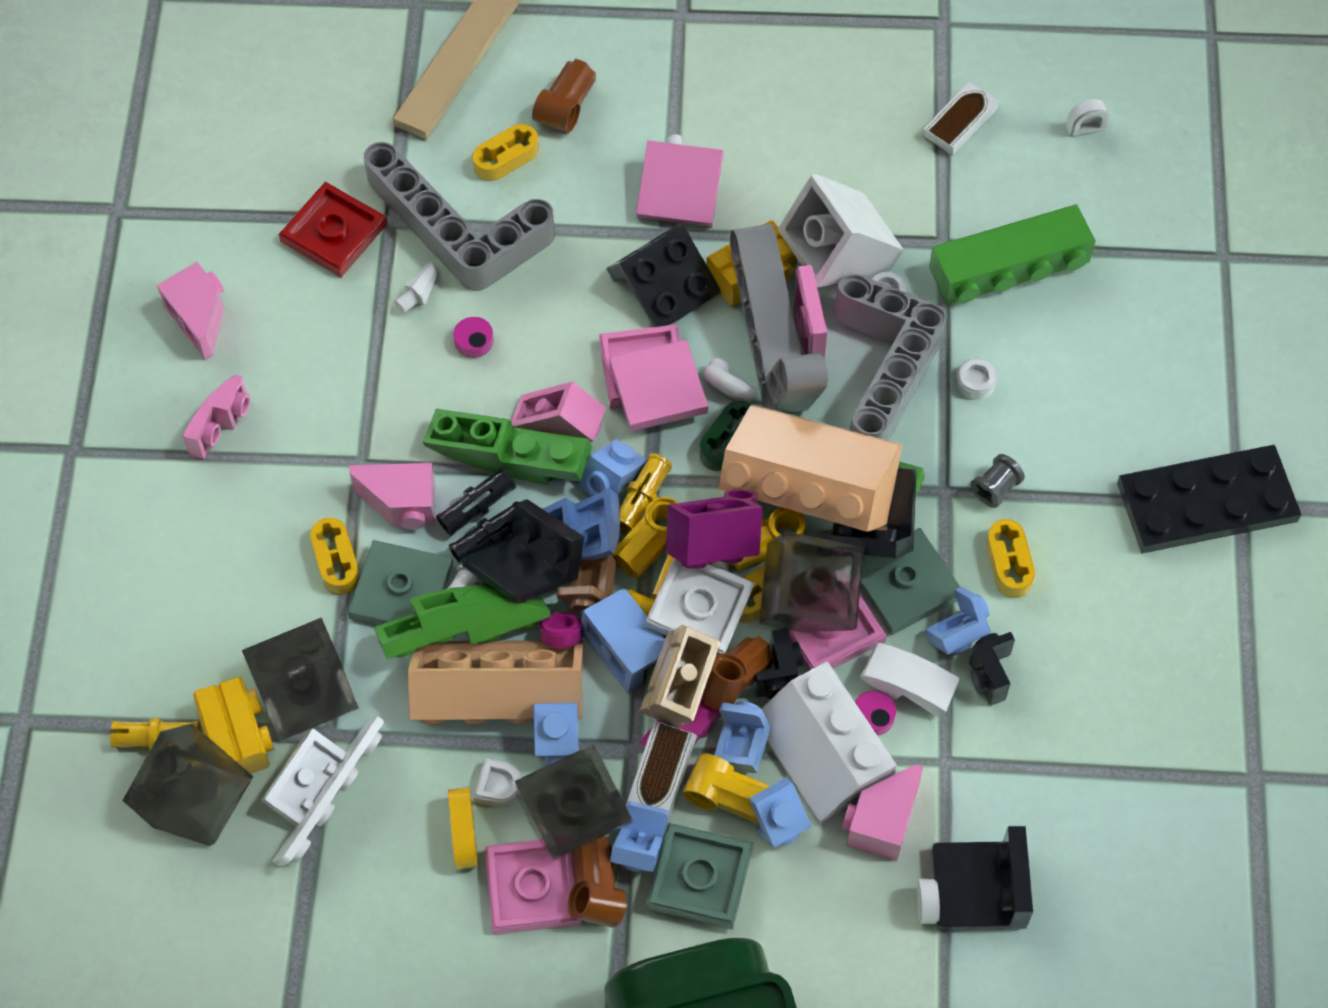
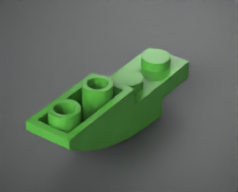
[423,409,592,484]
[374,585,551,659]

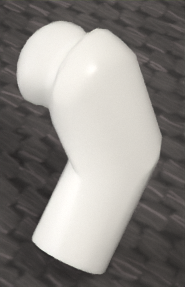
[703,358,756,402]

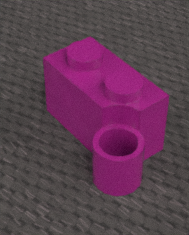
[666,489,763,569]

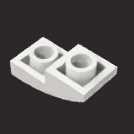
[860,643,960,717]

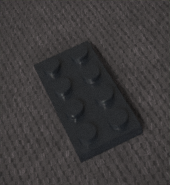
[1117,444,1302,554]

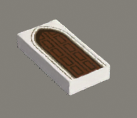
[922,82,999,156]
[627,721,697,818]

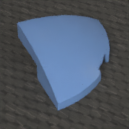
[543,488,620,560]

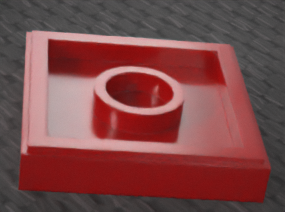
[278,181,388,278]

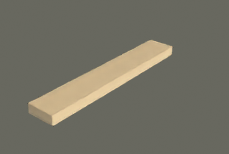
[393,0,521,140]

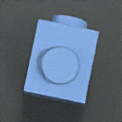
[579,439,647,496]
[925,587,991,655]
[714,701,771,774]
[534,703,579,765]
[749,777,812,848]
[610,801,669,872]

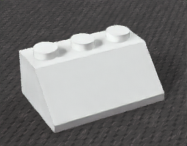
[761,661,897,825]

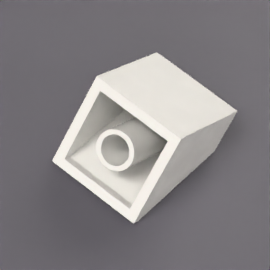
[777,174,904,287]

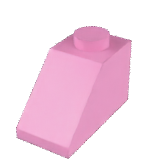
[157,262,224,360]
[511,381,606,442]
[349,463,435,530]
[842,764,923,861]

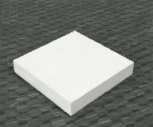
[644,558,755,655]

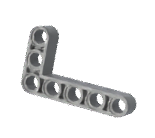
[364,142,555,291]
[730,224,828,413]
[832,274,947,441]

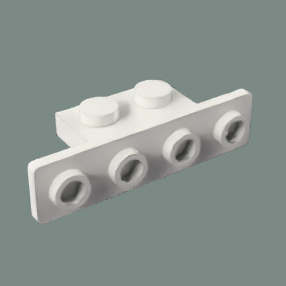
[261,716,384,867]

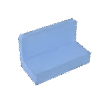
[581,589,665,694]

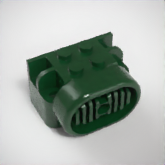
[604,938,797,1008]

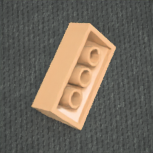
[718,405,903,532]
[408,640,584,724]

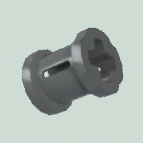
[971,454,1025,508]

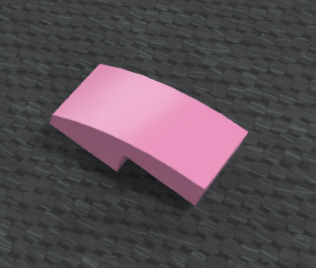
[182,375,250,460]

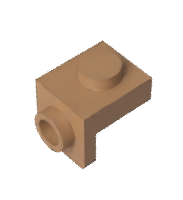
[557,555,617,613]

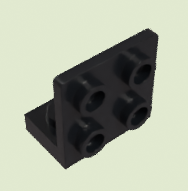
[606,224,721,327]
[817,467,917,558]
[462,499,585,603]
[932,826,1033,930]

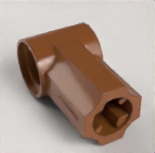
[532,58,596,134]
[701,636,775,710]
[568,834,627,928]

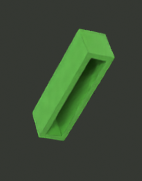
[929,204,1096,305]

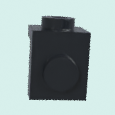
[754,628,803,699]
[969,632,1015,706]

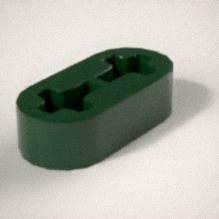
[700,401,752,471]

